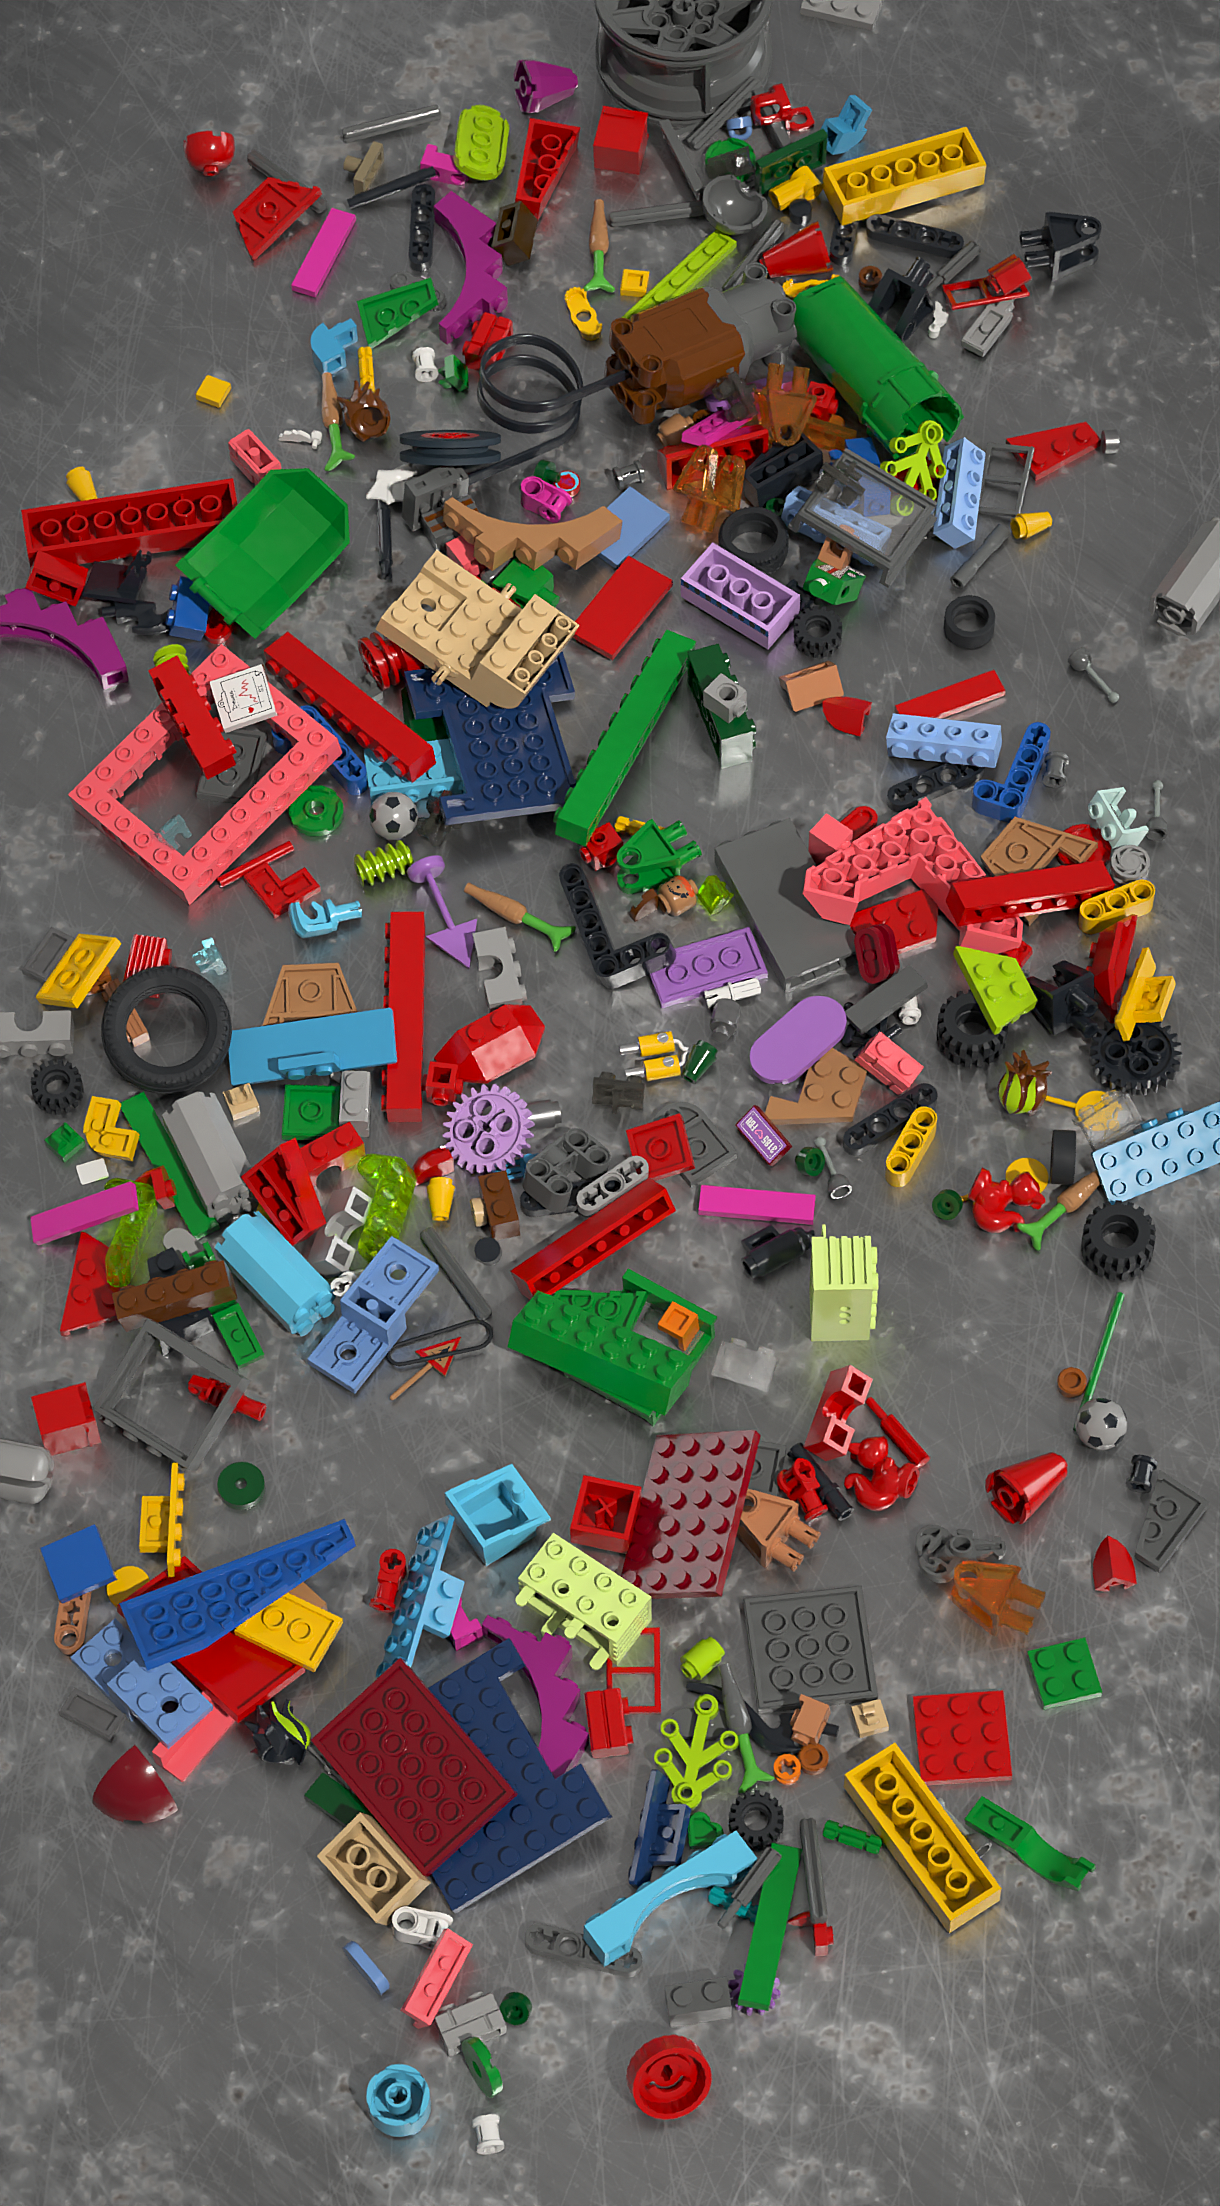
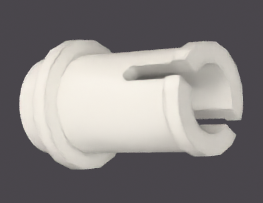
[899,996,921,1025]

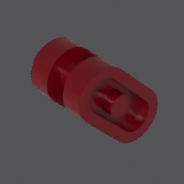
[854,923,900,984]

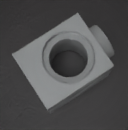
[703,673,747,723]

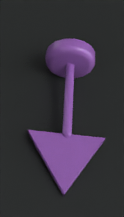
[407,855,477,969]

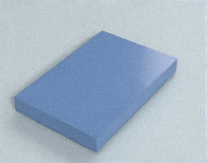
[597,486,670,570]

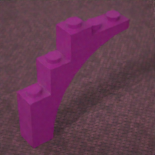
[434,191,508,345]
[0,588,129,690]
[481,1615,589,1778]

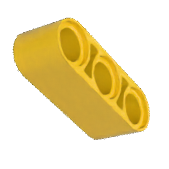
[1078,879,1155,935]
[885,1107,937,1187]

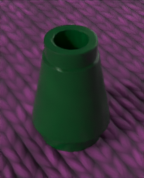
[681,1040,718,1084]

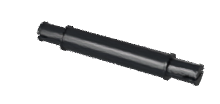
[347,166,437,209]
[376,499,393,580]

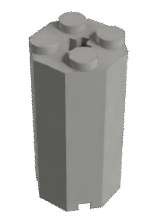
[1148,517,1220,636]
[162,1092,259,1223]

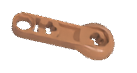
[54,1591,92,1655]

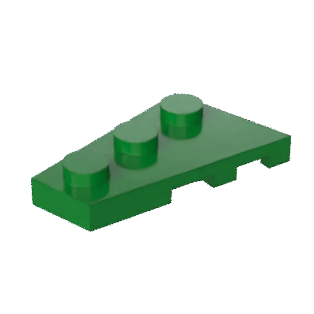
[357,278,439,349]
[553,1290,648,1331]

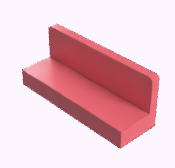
[152,1692,235,1782]
[400,1928,473,2029]

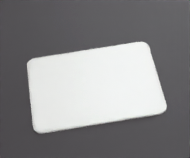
[76,1158,109,1185]

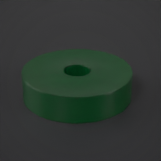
[217,1462,265,1510]

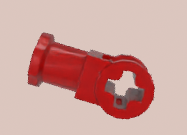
[777,1458,828,1522]
[369,1549,407,1613]

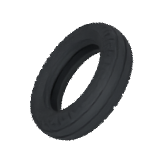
[101,966,232,1094]

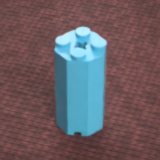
[214,1211,336,1336]

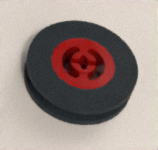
[400,430,501,466]

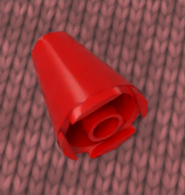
[759,221,834,278]
[985,1452,1068,1525]

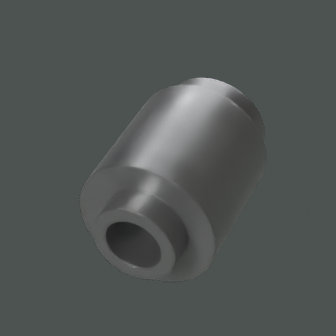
[525,1099,562,1131]

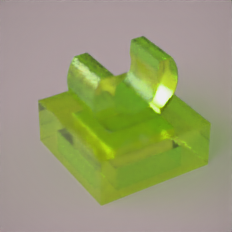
[696,875,734,915]

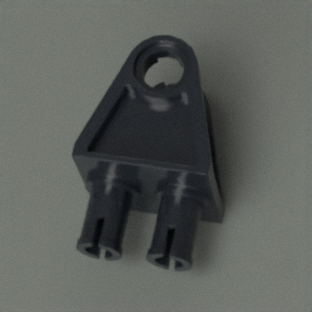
[1019,212,1102,280]
[868,257,934,343]
[1026,960,1098,1038]

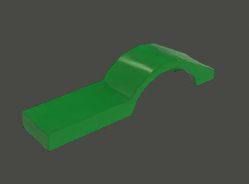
[181,1241,264,1369]
[964,1796,1096,1891]

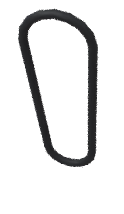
[387,1319,493,1367]

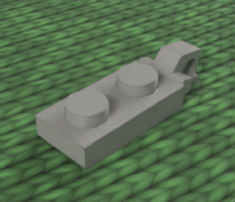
[961,299,1015,357]

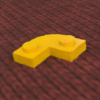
[83,1096,140,1161]

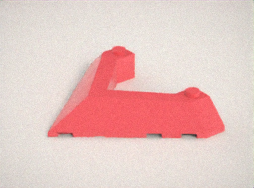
[803,797,1023,954]

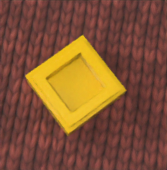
[620,269,649,297]
[195,375,231,408]

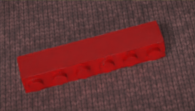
[945,860,1115,926]
[510,1178,676,1300]

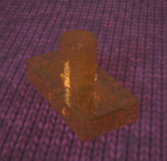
[802,415,857,453]

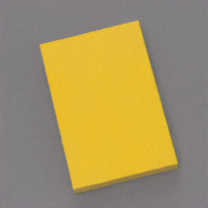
[35,933,121,1008]
[234,1593,343,1672]

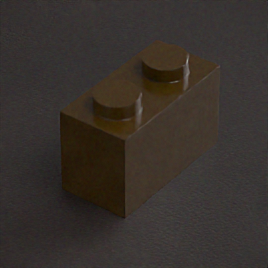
[492,201,538,266]

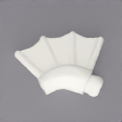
[366,463,418,505]

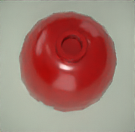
[183,131,235,176]

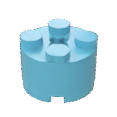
[366,2064,431,2137]

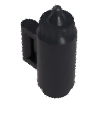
[741,1225,815,1279]

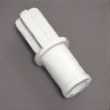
[704,978,761,1008]

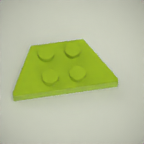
[953,946,1037,1035]

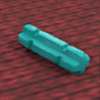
[708,1886,759,1923]

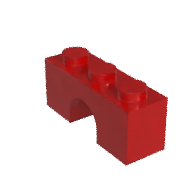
[300,1121,366,1187]
[803,1365,873,1461]

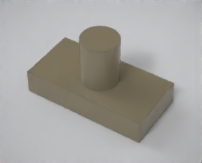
[343,141,384,195]

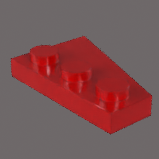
[1005,422,1101,481]

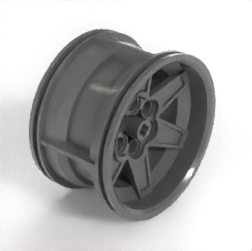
[594,0,773,127]

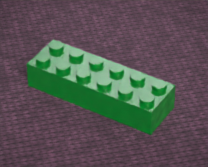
[507,1291,695,1416]

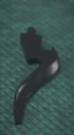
[102,600,172,636]
[686,1682,840,1754]

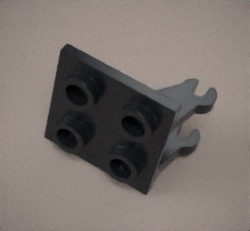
[83,550,152,604]

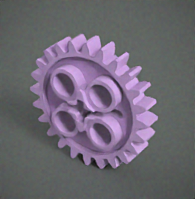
[443,1084,535,1176]

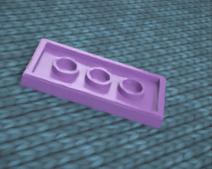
[649,927,768,1009]

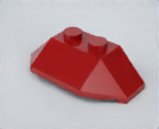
[1086,914,1138,1024]
[434,1004,545,1084]

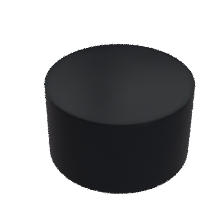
[789,199,812,225]
[474,1237,502,1265]

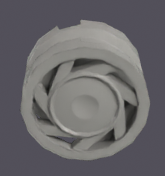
[1110,845,1150,887]

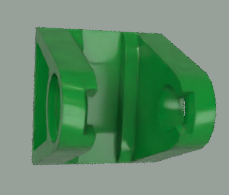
[617,819,702,894]

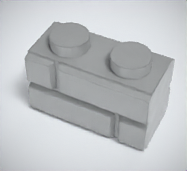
[339,1071,372,1137]
[434,1992,507,2057]

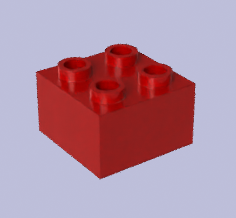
[570,1475,642,1554]

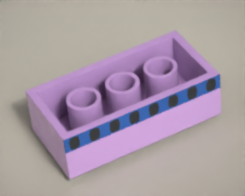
[681,542,800,649]

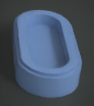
[342,1941,390,1995]

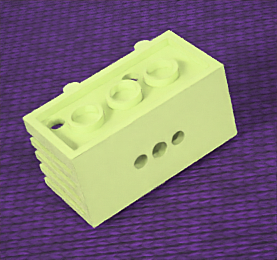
[809,1224,878,1341]
[516,1533,652,1670]

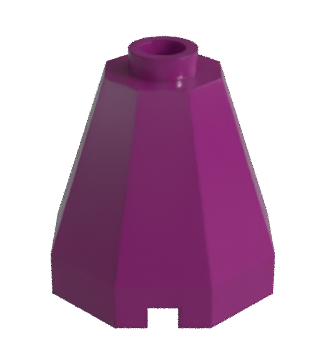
[513,59,578,113]

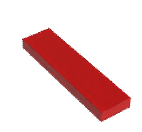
[895,670,1006,719]

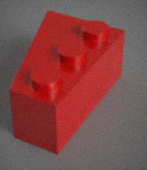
[241,1138,326,1246]

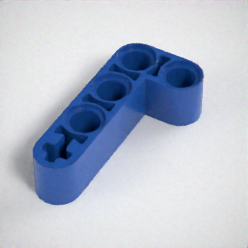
[271,705,368,795]
[972,722,1051,823]

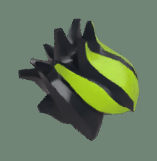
[244,1699,311,1766]

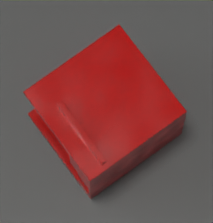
[593,106,649,175]
[31,1382,101,1456]

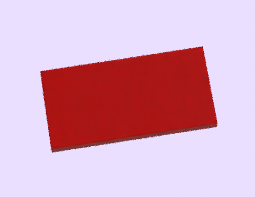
[117,1556,305,1723]

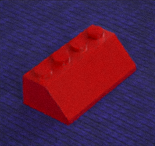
[657,424,769,490]

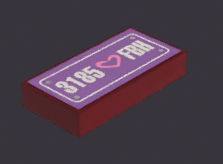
[735,1105,793,1166]

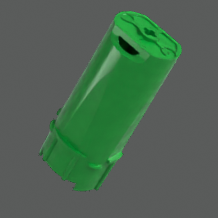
[793,276,964,461]

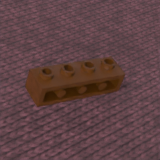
[112,1260,238,1332]

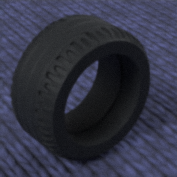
[718,506,789,575]

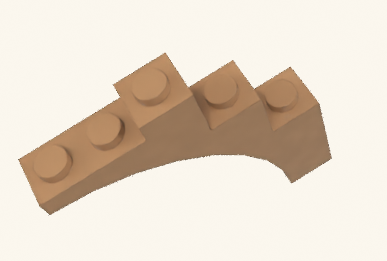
[442,497,623,571]

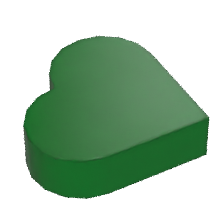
[688,1812,724,1850]

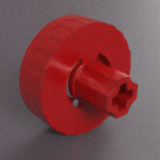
[626,2035,712,2120]

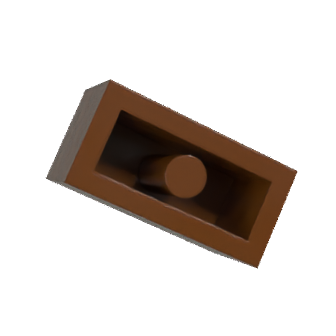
[478,1170,520,1241]

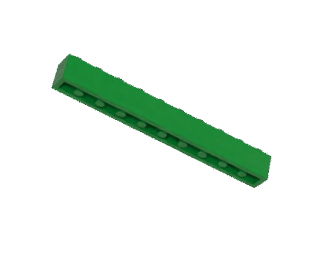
[553,629,696,847]

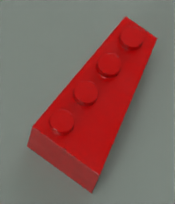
[515,118,581,220]
[148,655,237,780]

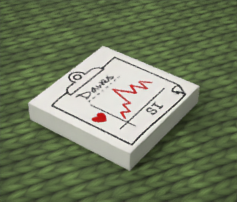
[210,664,277,733]

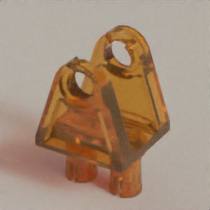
[754,363,817,446]
[673,445,745,533]
[951,1561,1046,1637]

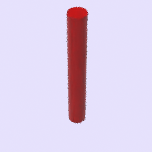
[216,841,294,888]

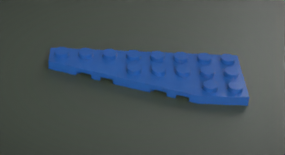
[119,1519,356,1671]

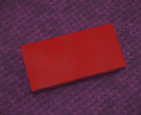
[572,556,673,661]

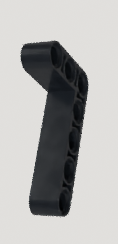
[559,863,677,989]

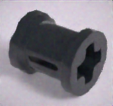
[786,579,817,613]
[1125,1454,1158,1493]

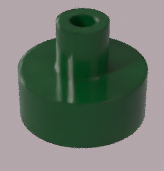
[533,460,561,484]
[795,1147,825,1176]
[932,1189,963,1220]
[499,1992,532,2025]

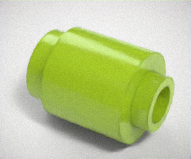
[680,1637,725,1681]

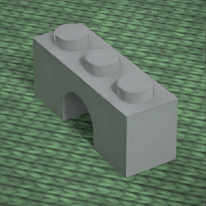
[472,927,527,1013]
[0,1010,74,1058]
[307,1186,375,1280]

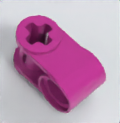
[521,476,572,523]

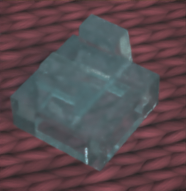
[154,814,192,850]
[192,937,228,976]

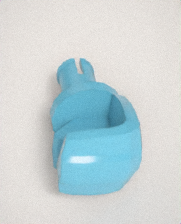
[288,899,362,938]

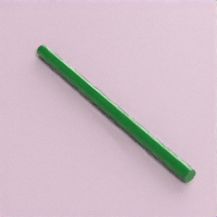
[1073,1292,1125,1431]

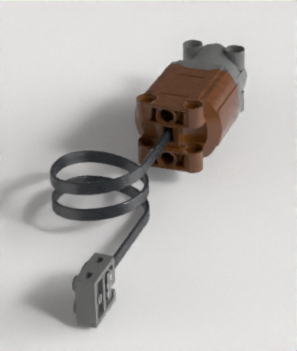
[402,262,797,531]

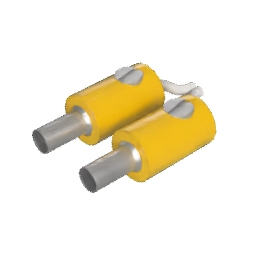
[619,1031,690,1081]

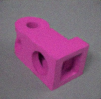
[420,144,469,185]
[448,1597,483,1651]

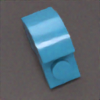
[820,95,872,155]
[311,318,358,375]

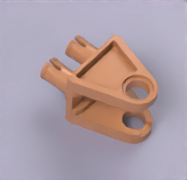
[736,1489,821,1572]

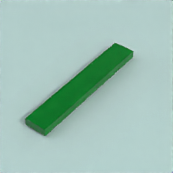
[120,1092,220,1240]
[738,1843,802,2011]

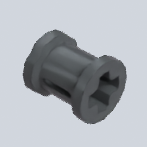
[612,460,645,490]
[1042,751,1069,788]

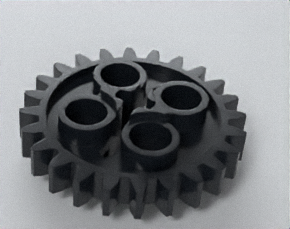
[1089,1016,1182,1096]

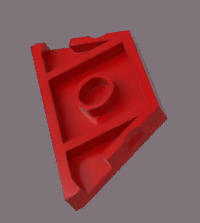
[233,177,322,261]
[849,889,938,955]
[60,1232,134,1336]

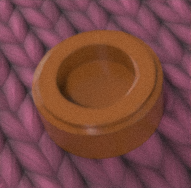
[1057,1367,1087,1398]
[798,1743,829,1775]

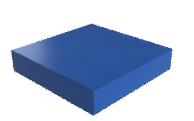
[40,1524,117,1604]

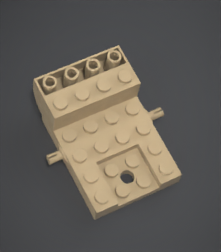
[375,550,579,709]

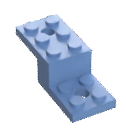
[307,1236,439,1394]
[70,1618,213,1749]

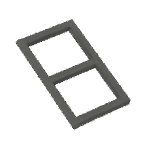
[978,442,1035,517]

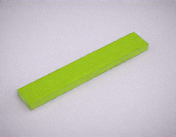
[621,230,737,319]

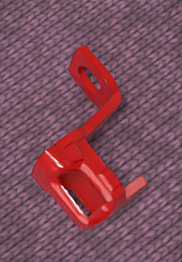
[750,83,815,132]

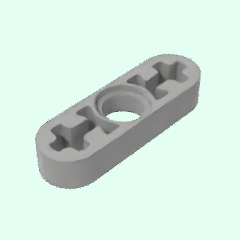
[577,1156,649,1217]

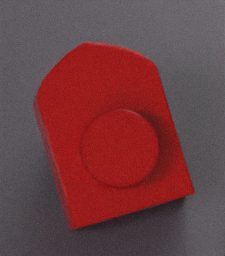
[133,1165,177,1210]
[788,1910,833,1956]

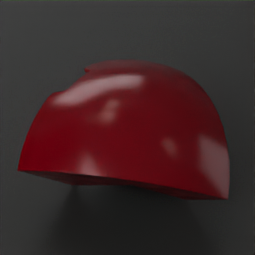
[92,1745,178,1824]

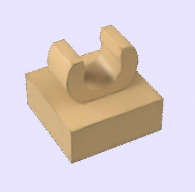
[223,1083,260,1121]
[851,1699,889,1738]

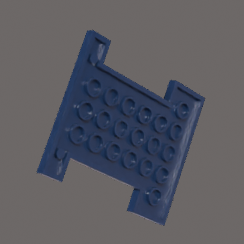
[404,651,576,825]
[428,1638,612,1914]

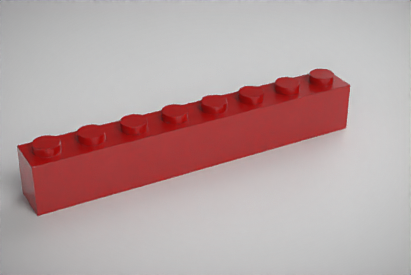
[264,631,436,783]
[381,912,425,1122]

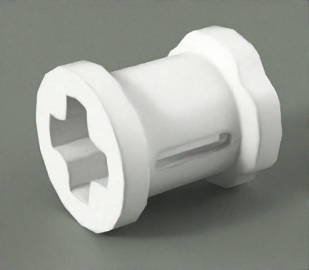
[412,347,438,382]
[472,2114,505,2155]

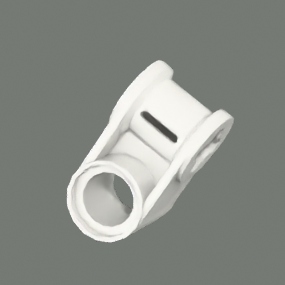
[392,1906,453,1950]

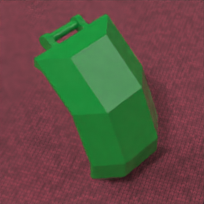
[175,468,350,639]

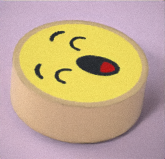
[470,1197,487,1227]

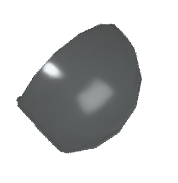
[702,175,767,235]

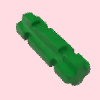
[823,1820,883,1854]

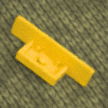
[1115,947,1176,1041]
[139,1463,185,1577]

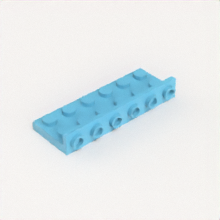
[364,739,464,805]

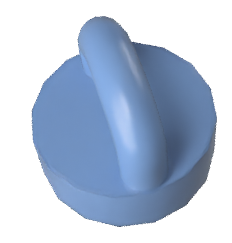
[726,116,752,140]

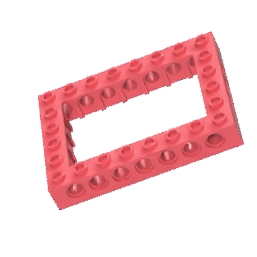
[68,644,342,906]

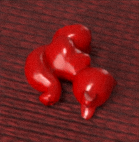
[968,1167,1045,1233]
[844,1436,920,1511]

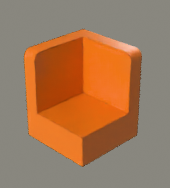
[657,1301,699,1351]

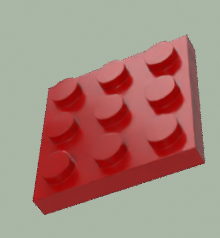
[912,1690,1012,1786]

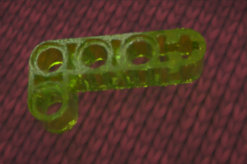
[357,1154,417,1264]
[104,1178,158,1287]

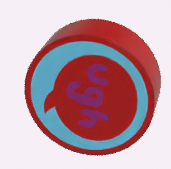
[554,470,580,497]

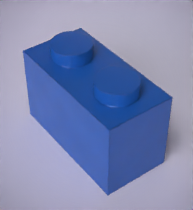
[166,576,209,641]

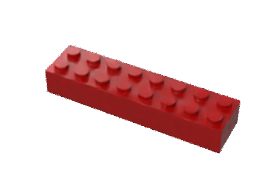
[21,478,238,569]

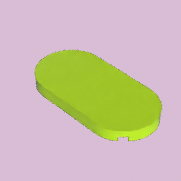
[453,105,509,180]

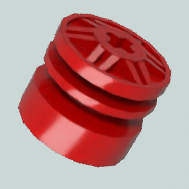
[357,632,425,691]

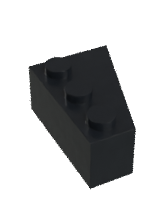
[742,422,825,508]
[147,1247,215,1356]

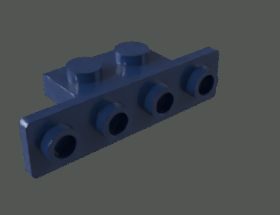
[628,1769,692,1890]

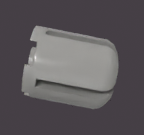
[0,1438,54,1504]

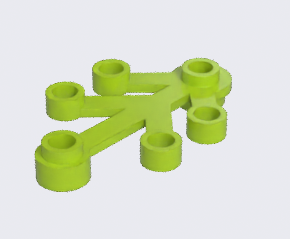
[880,420,947,516]
[654,1694,739,1809]

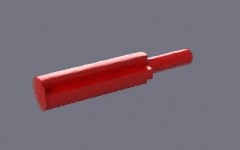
[865,1397,930,1469]

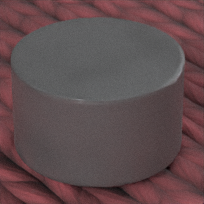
[1101,429,1120,454]

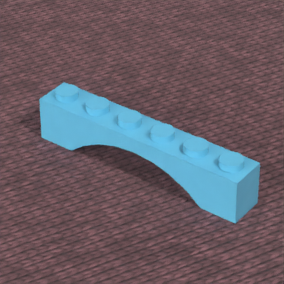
[583,1831,758,1967]

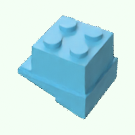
[444,1464,551,1566]

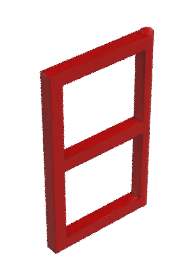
[942,278,1030,310]
[606,1627,661,1714]

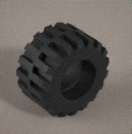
[936,990,1009,1068]
[1081,1200,1156,1280]

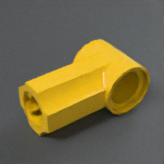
[769,166,823,211]

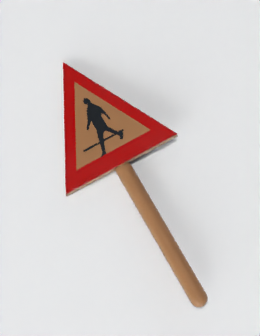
[389,1337,461,1401]

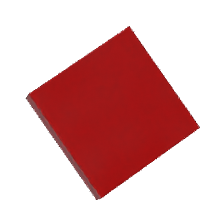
[626,1113,696,1181]

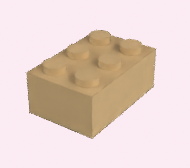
[317,1812,431,1926]

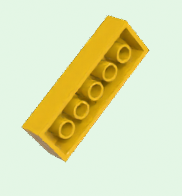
[822,127,987,226]
[844,1743,1001,1933]

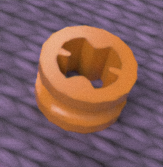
[773,1754,801,1785]

